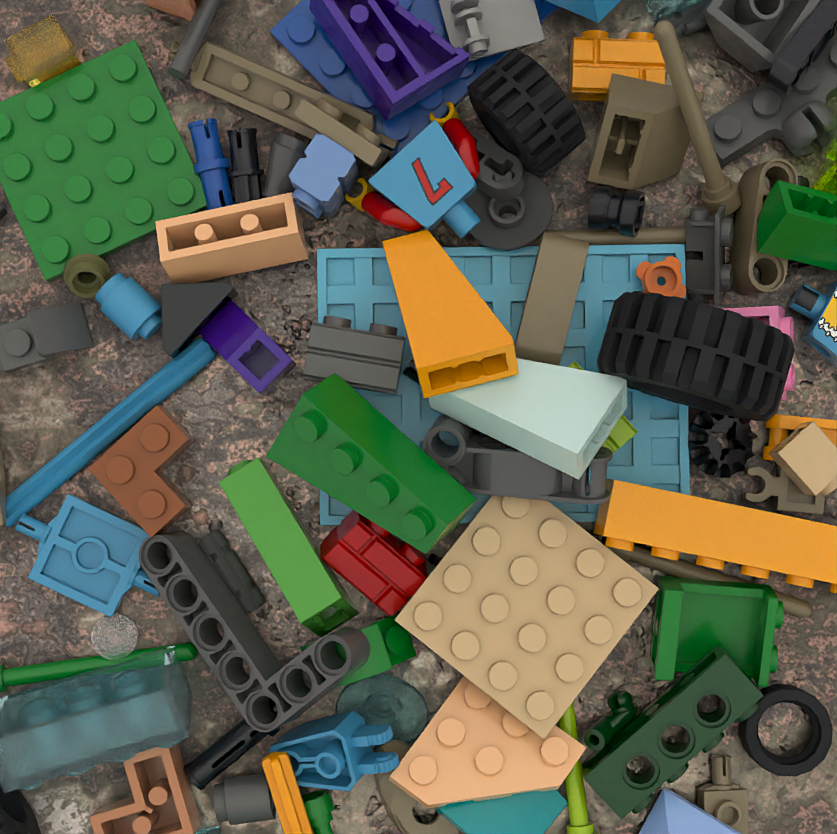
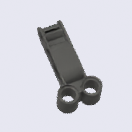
[423,414,613,505]

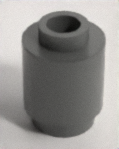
[213,773,276,825]

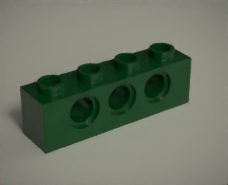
[582,644,764,820]

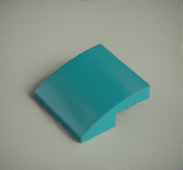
[438,790,568,834]

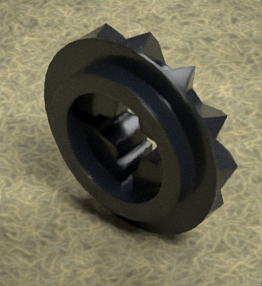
[688,410,758,478]

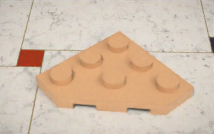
[389,676,586,809]

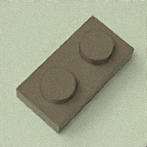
[293,98,389,169]

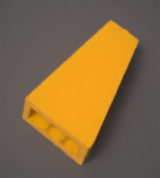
[382,230,519,398]

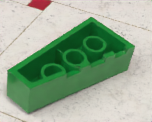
[266,373,477,554]

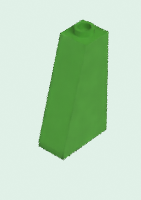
[219,457,359,638]

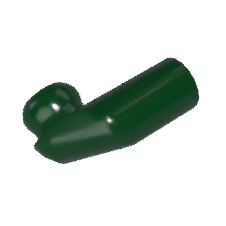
[583,690,637,751]

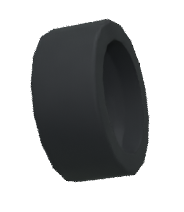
[738,684,833,777]

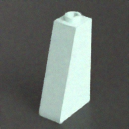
[428,358,627,479]

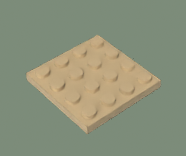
[394,495,659,739]

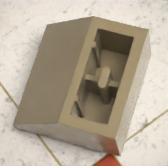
[587,73,704,190]

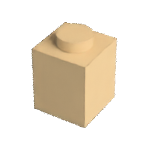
[768,421,837,496]

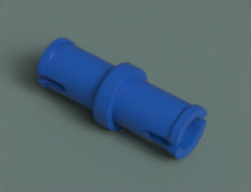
[188,118,234,210]

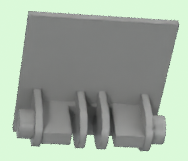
[438,0,545,62]

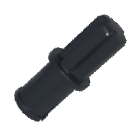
[227,128,265,204]

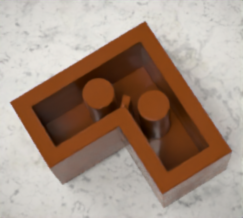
[88,405,196,538]

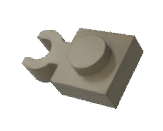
[742,464,825,514]

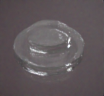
[91,614,138,660]

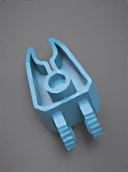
[269,710,400,791]

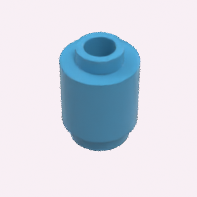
[95,273,162,341]

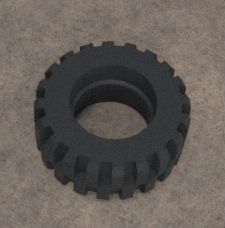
[597,291,795,421]

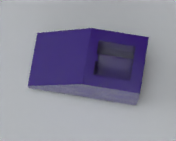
[199,300,296,396]

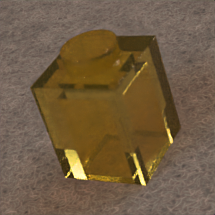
[4,14,82,87]

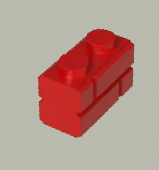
[320,510,428,617]

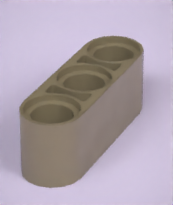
[729,159,798,296]
[514,231,589,366]

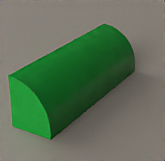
[757,180,837,271]

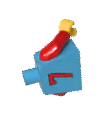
[345,102,482,239]

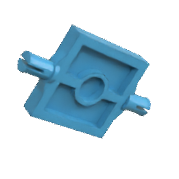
[15,494,160,617]

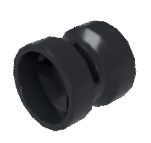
[588,184,645,238]

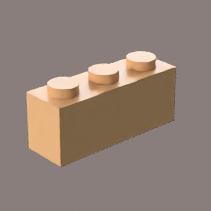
[155,192,309,284]

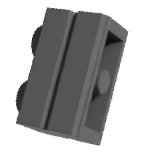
[302,316,406,395]

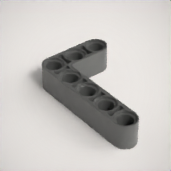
[139,531,370,732]

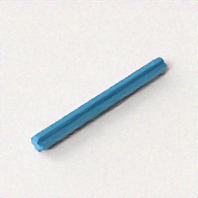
[6,337,217,527]

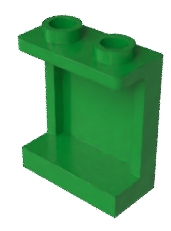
[649,576,784,687]

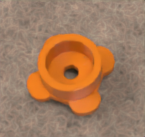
[635,256,686,298]

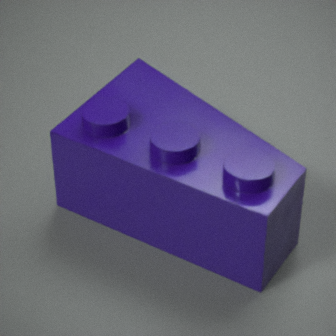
[309,0,471,122]

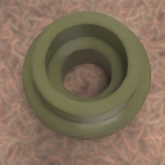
[63,253,110,298]

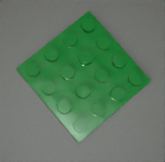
[0,40,207,283]

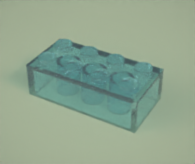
[0,645,192,793]

